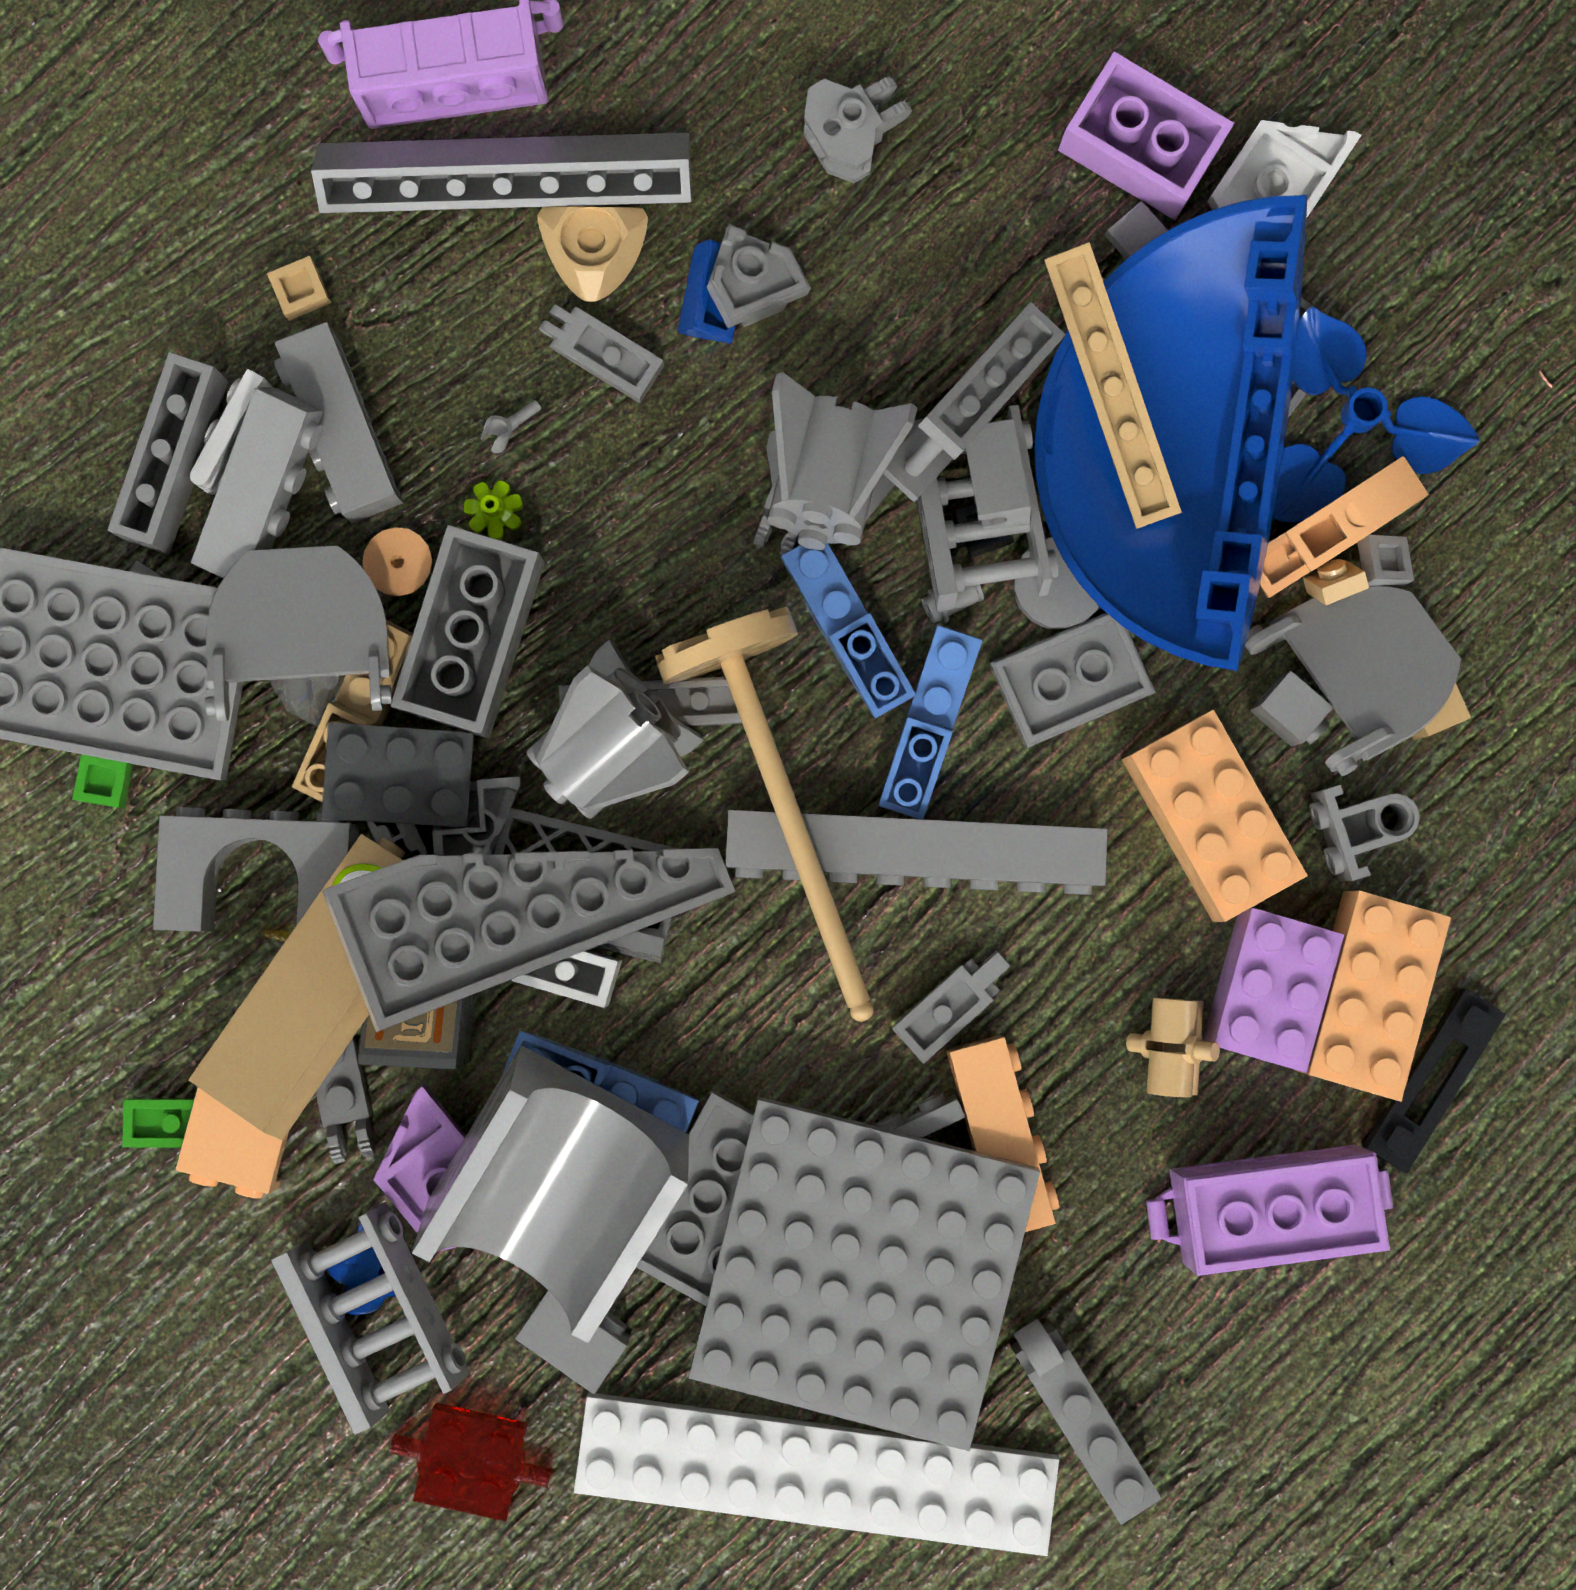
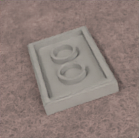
[989,613,1156,749]

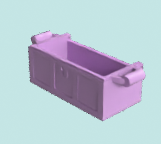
[318,0,563,129]
[1146,1145,1394,1276]

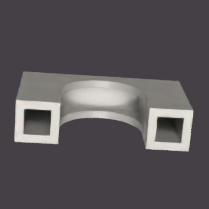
[153,807,359,932]

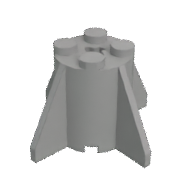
[766,372,917,550]
[527,640,704,819]

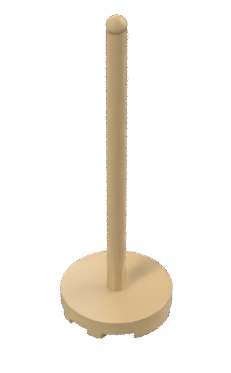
[655,606,874,1022]

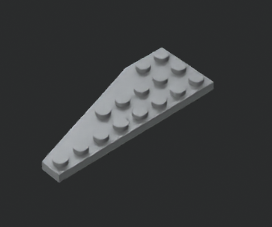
[322,848,735,1032]

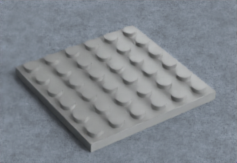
[689,1097,1040,1451]

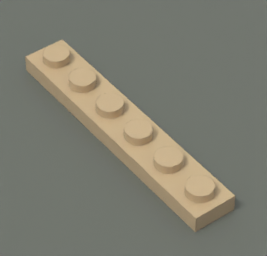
[1044,242,1182,529]

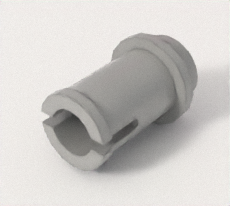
[921,584,984,624]

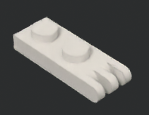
[190,369,273,495]

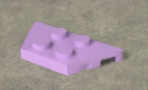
[373,1082,466,1251]

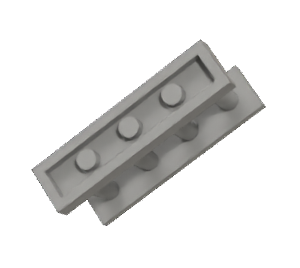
[883,302,1066,502]
[906,405,1058,612]
[271,1202,469,1435]

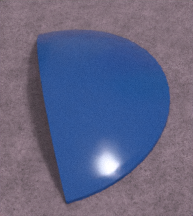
[1034,195,1307,671]

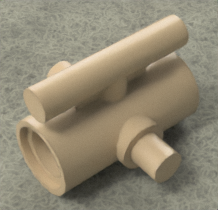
[1126,998,1220,1097]

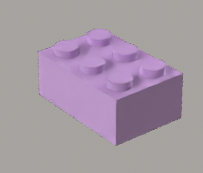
[1058,51,1234,221]
[1203,908,1344,1073]

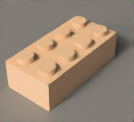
[1121,710,1308,922]
[1294,890,1451,1102]

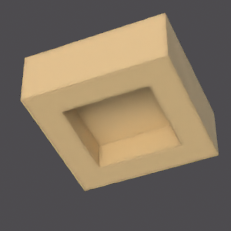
[267,256,331,321]
[1303,559,1369,605]

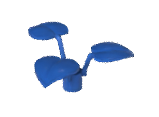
[1273,307,1479,523]

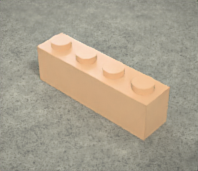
[946,1035,1059,1232]

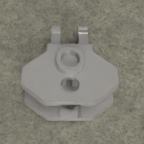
[804,76,913,183]

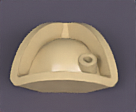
[537,205,648,302]

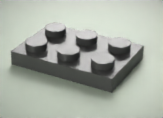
[321,722,474,827]

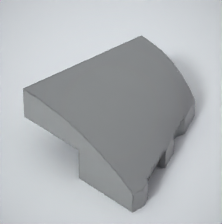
[432,777,520,856]

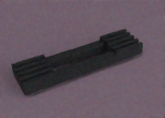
[1362,988,1506,1174]

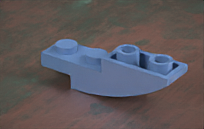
[781,543,916,719]
[878,624,983,820]
[502,1030,700,1133]

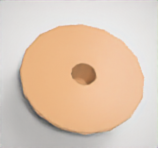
[362,527,432,596]

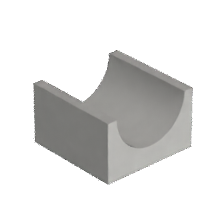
[412,1045,689,1343]

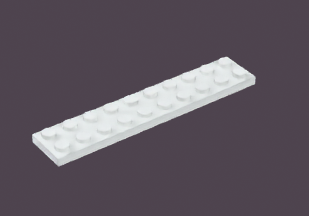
[574,1392,1059,1556]

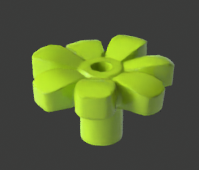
[464,481,523,540]

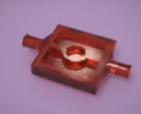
[389,1403,553,1521]

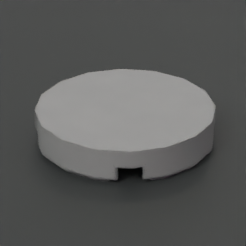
[1013,537,1099,630]

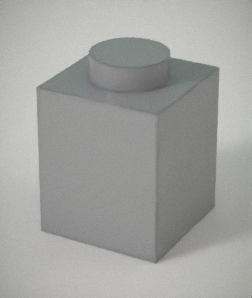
[1249,671,1334,747]

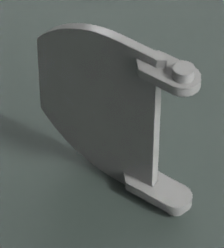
[205,546,392,721]
[1245,585,1461,776]

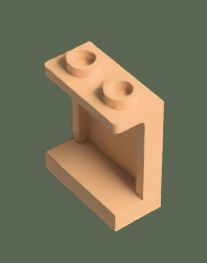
[176,1088,289,1198]

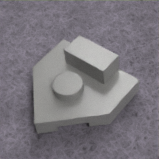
[707,224,811,328]

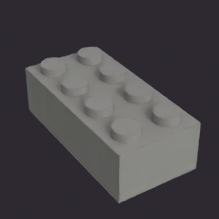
[390,525,545,739]

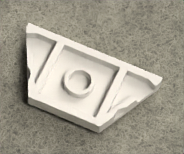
[1208,120,1361,219]

